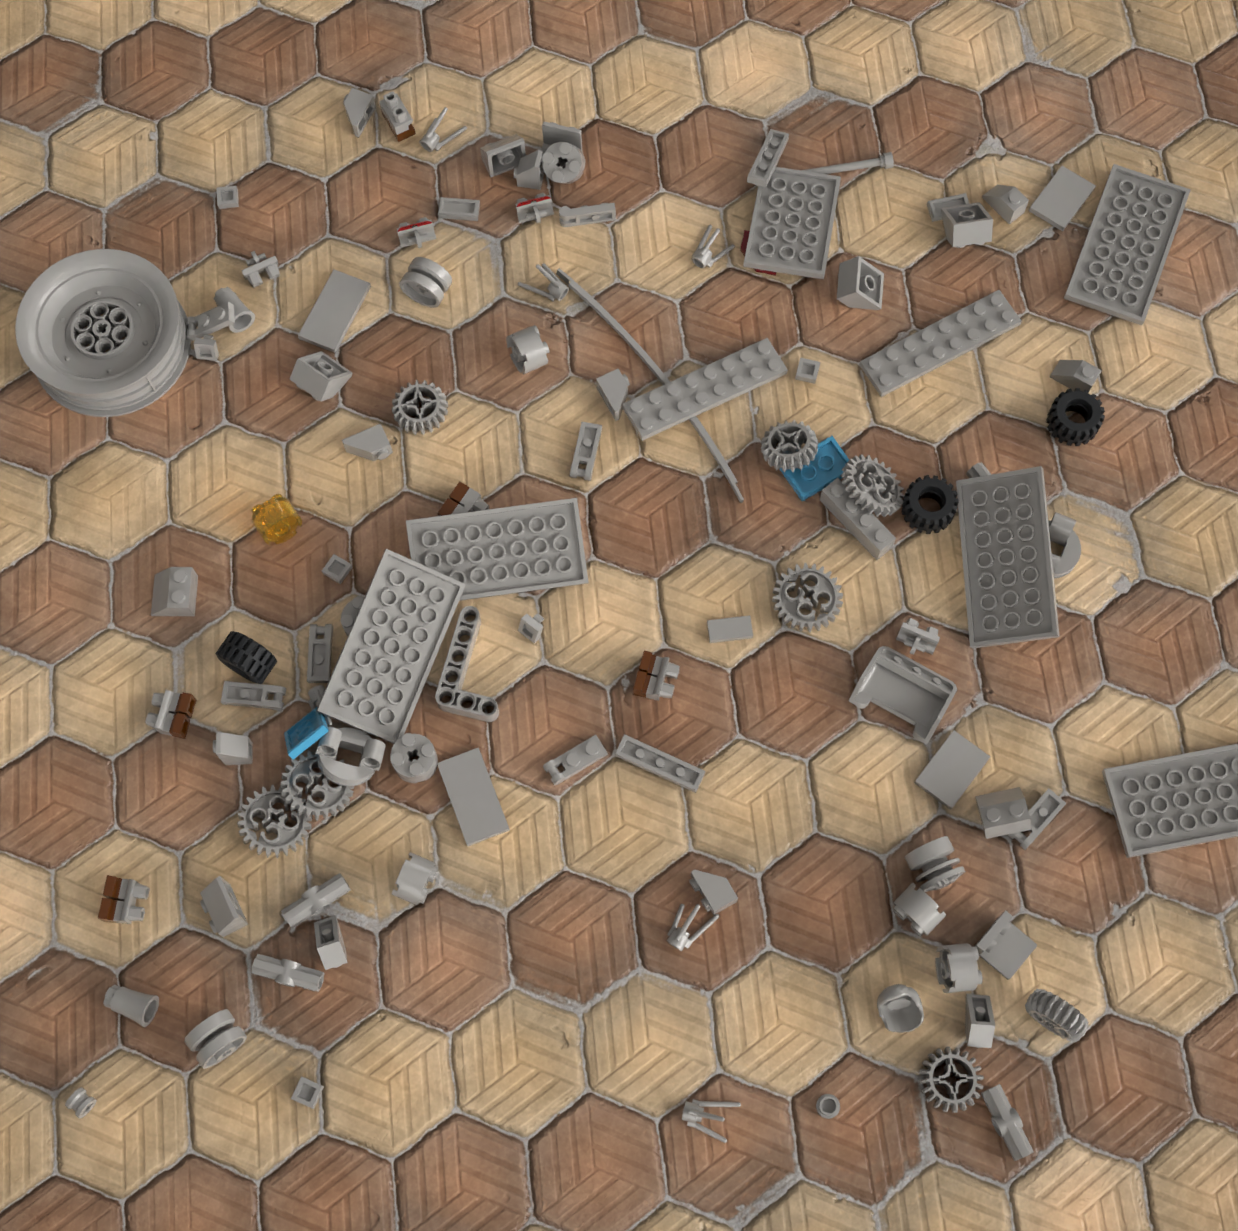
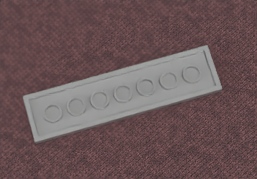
[859,290,1022,397]
[622,338,788,441]

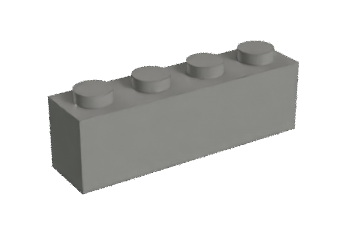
[820,478,896,560]

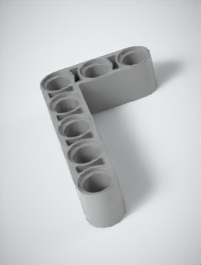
[435,606,499,722]

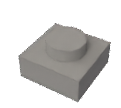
[217,186,239,209]
[795,358,820,384]
[322,554,353,584]
[291,1076,324,1109]

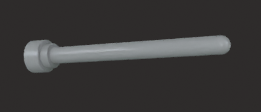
[801,152,894,174]

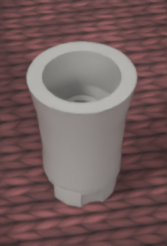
[214,287,255,333]
[103,985,159,1027]

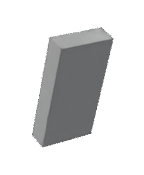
[927,193,970,222]
[438,197,480,221]
[707,615,753,643]

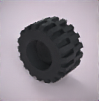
[1046,388,1105,446]
[901,475,959,534]
[215,631,277,684]

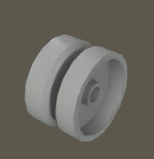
[400,257,452,308]
[184,1009,247,1069]

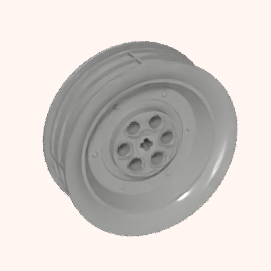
[15,249,191,417]

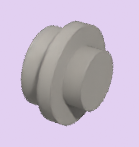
[816,1094,840,1119]

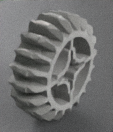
[392,380,448,435]
[761,419,818,473]
[1025,989,1089,1042]
[919,1046,984,1113]

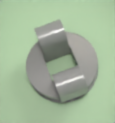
[1048,512,1081,579]
[315,727,386,786]

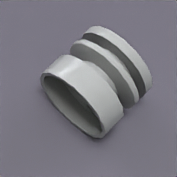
[904,836,966,892]

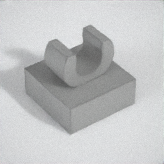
[194,335,219,361]
[518,614,544,643]

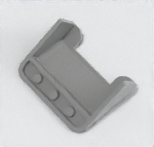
[849,646,957,744]

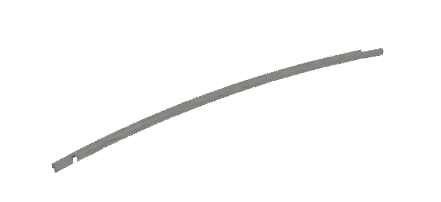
[556,268,744,503]

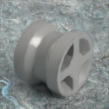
[65,1087,97,1118]

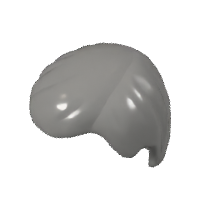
[877,984,924,1033]

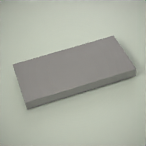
[298,269,371,353]
[437,747,510,846]

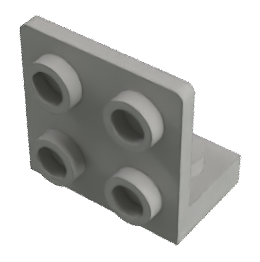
[541,122,583,167]
[975,910,1037,980]

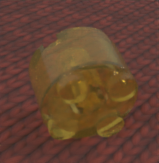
[251,494,302,545]

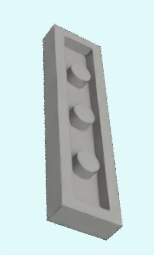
[747,129,789,187]
[615,734,705,793]

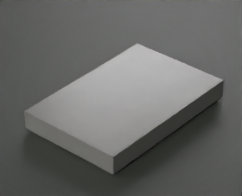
[1029,166,1096,231]
[914,730,990,810]

